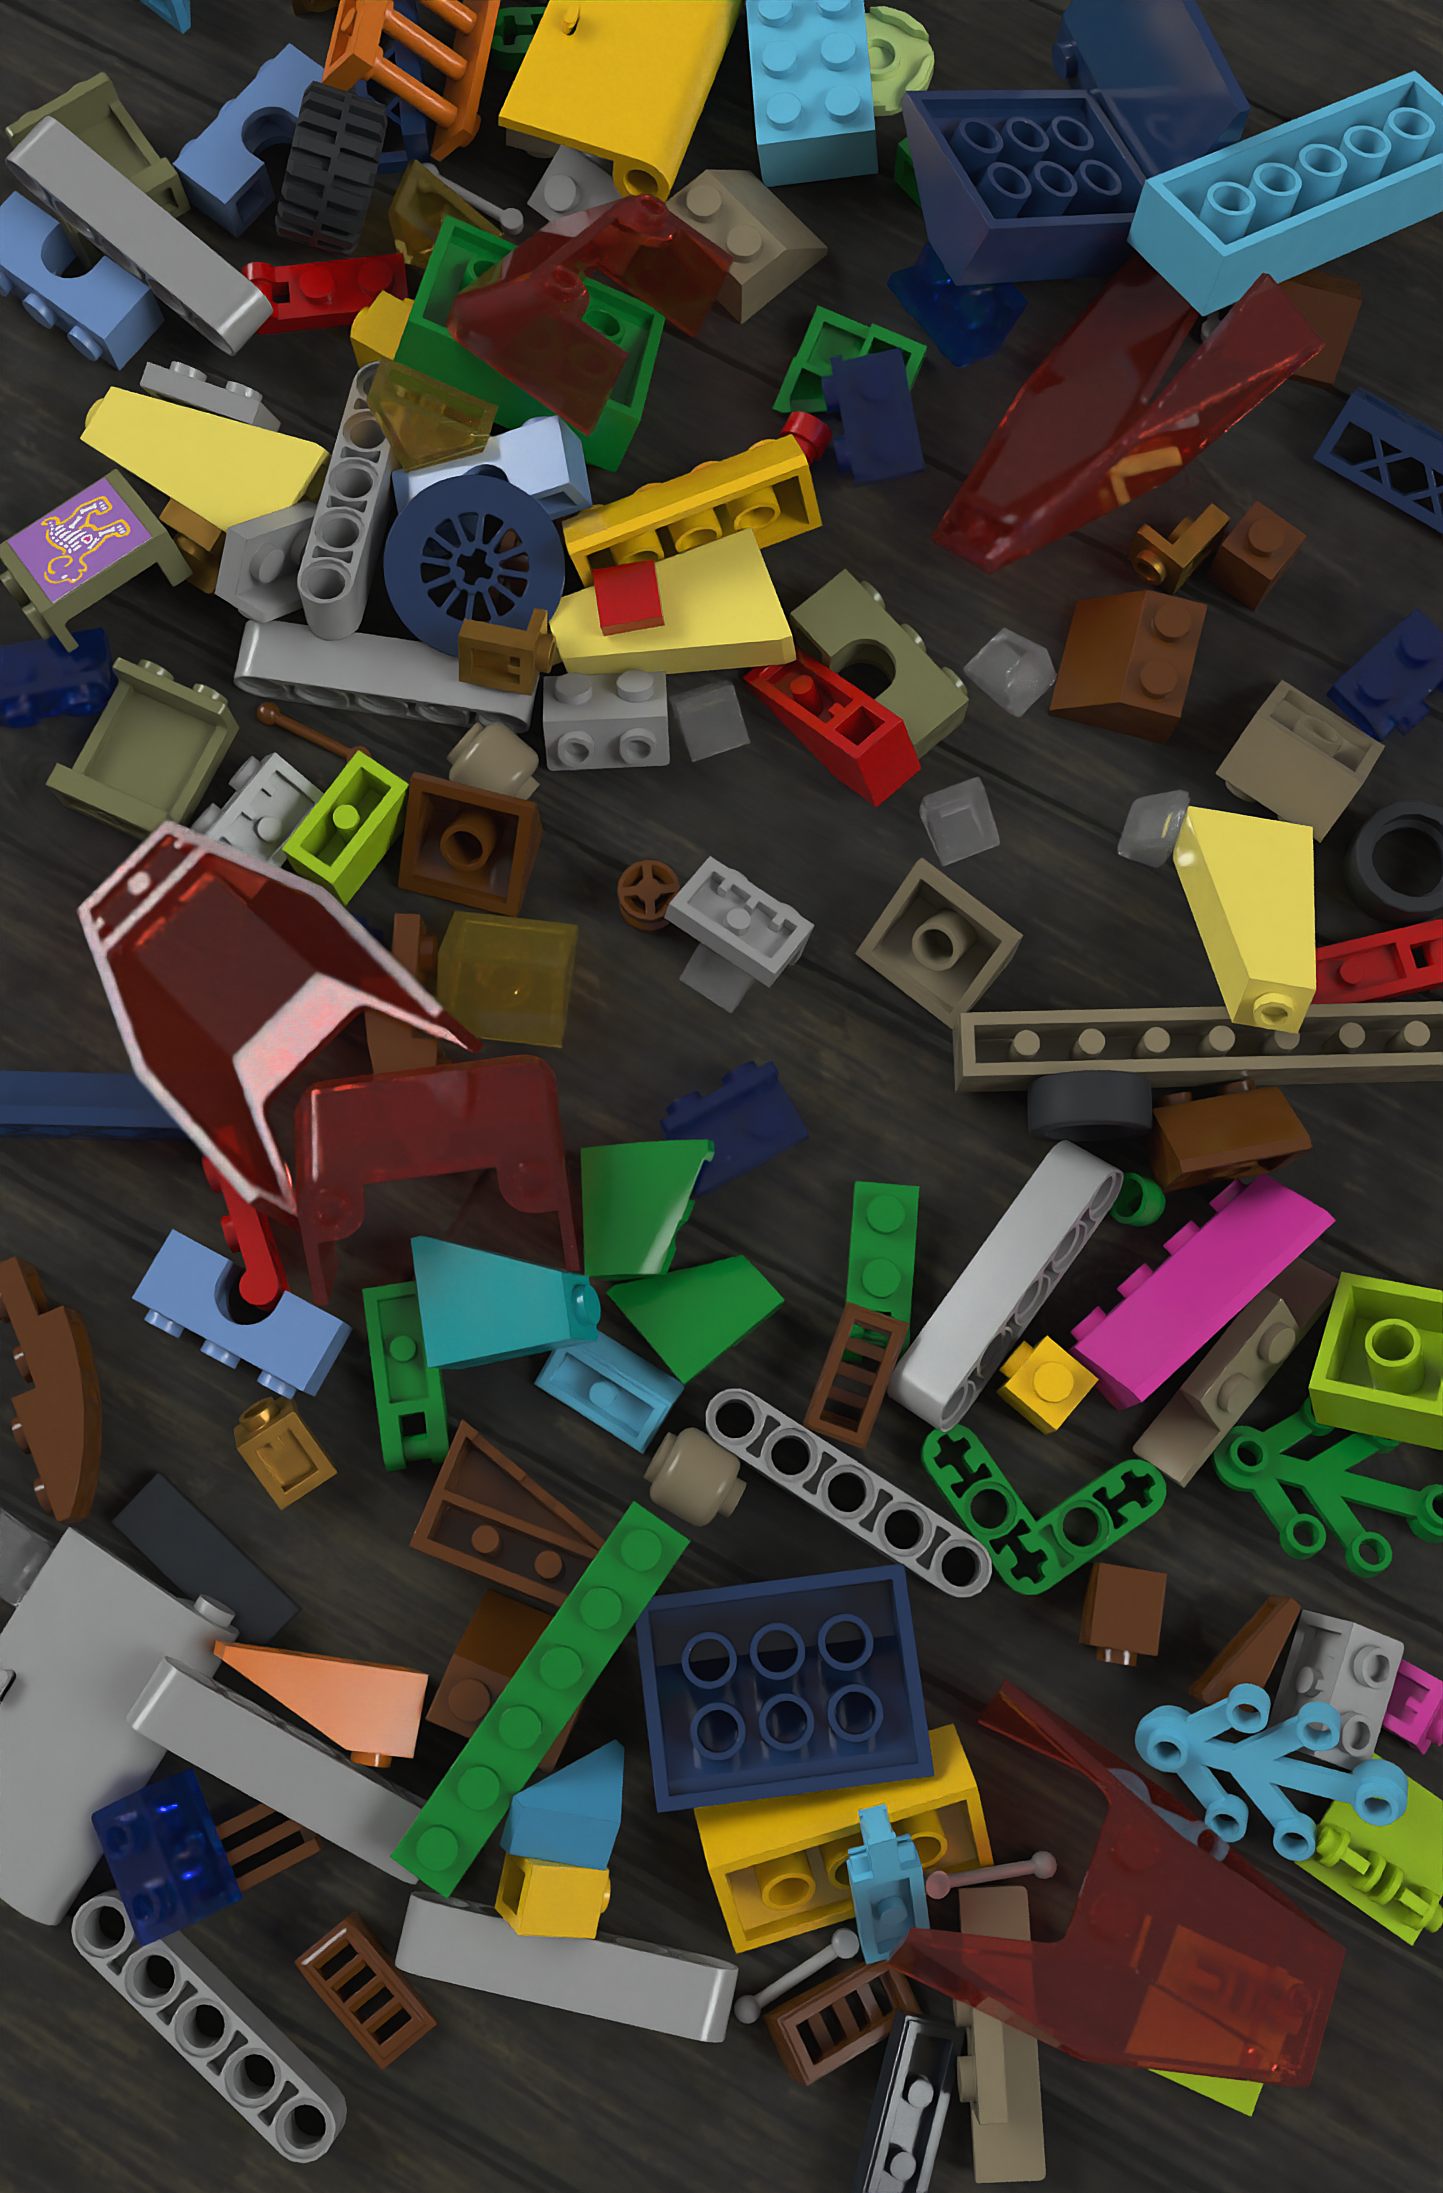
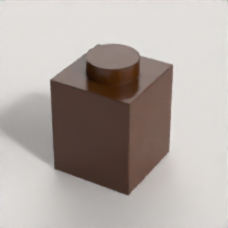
[1205,501,1307,612]
[1079,1563,1167,1666]

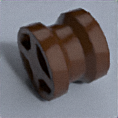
[617,860,680,934]

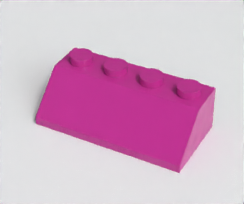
[1067,1173,1336,1412]

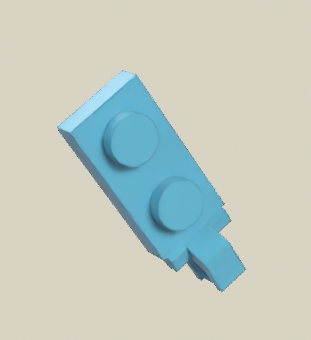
[846,1804,932,1964]

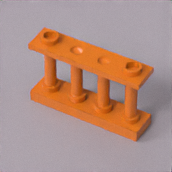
[321,0,501,162]

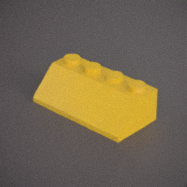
[562,434,822,589]
[694,1723,994,1954]

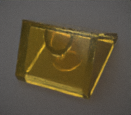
[437,911,579,1048]

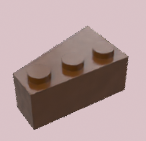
[409,1419,606,1609]

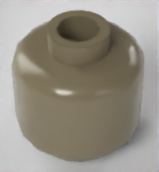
[446,722,540,800]
[643,1427,747,1527]

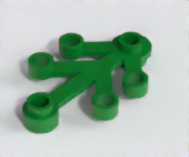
[1211,1395,1443,1578]

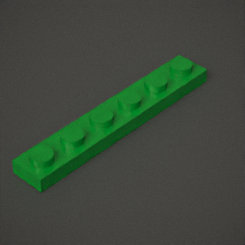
[390,1501,691,1899]

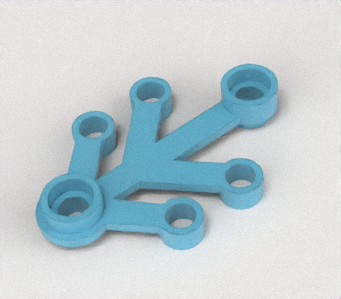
[1135,1684,1408,1861]

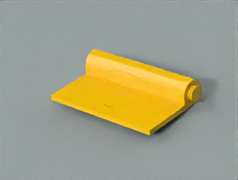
[498,0,745,208]

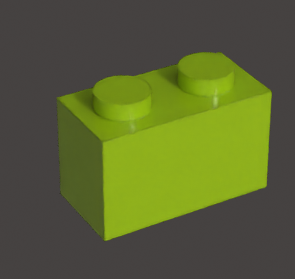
[282,750,410,906]

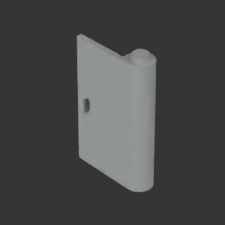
[0,1527,240,1925]

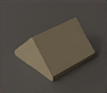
[855,858,1023,1030]

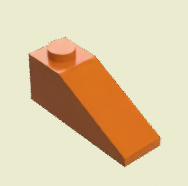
[213,1640,428,1768]

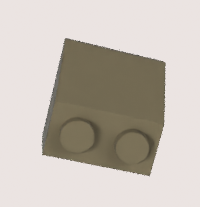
[662,170,828,324]
[1215,680,1385,842]

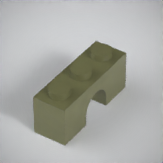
[789,568,969,760]

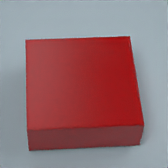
[592,559,665,636]

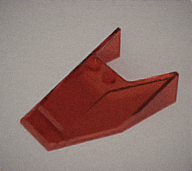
[930,250,1327,575]
[76,819,484,1233]
[885,1678,1347,2088]

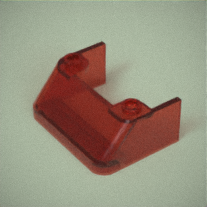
[446,194,735,436]
[294,1054,580,1306]

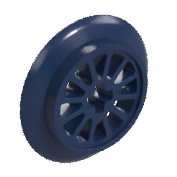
[383,475,566,657]

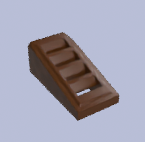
[802,1301,910,1449]
[1187,1596,1301,1735]
[294,1910,439,2070]
[763,1957,923,2086]

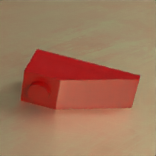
[743,645,922,808]

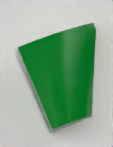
[773,306,927,415]
[581,1139,715,1282]
[606,1255,784,1386]

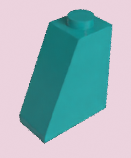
[410,1236,601,1370]

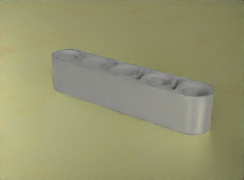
[5,115,274,356]
[297,361,414,640]
[234,620,539,734]
[887,1140,1124,1432]
[706,1388,992,1597]
[125,1656,427,1884]
[71,1886,347,2163]
[395,1891,739,2043]

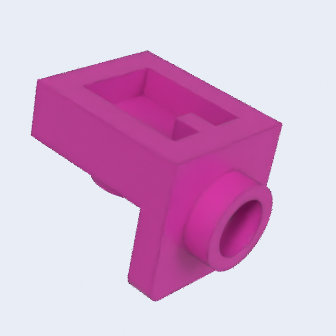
[1381,1658,1443,1755]

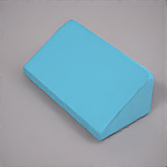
[534,1330,684,1454]

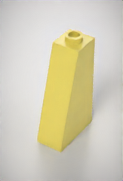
[80,386,332,533]
[547,527,797,675]
[1173,806,1316,1034]

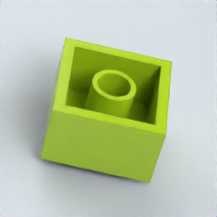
[1308,1272,1443,1450]

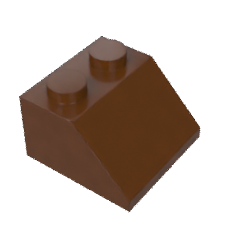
[1048,590,1208,745]
[1143,1080,1312,1194]
[425,1588,589,1774]

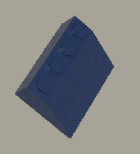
[1052,0,1251,179]
[901,89,1147,286]
[635,1563,934,1813]

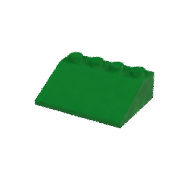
[388,214,667,474]

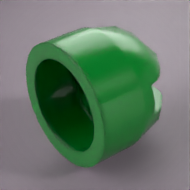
[1109,1173,1166,1227]

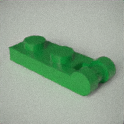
[841,1181,919,1366]
[362,1281,453,1472]

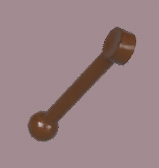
[256,702,372,763]

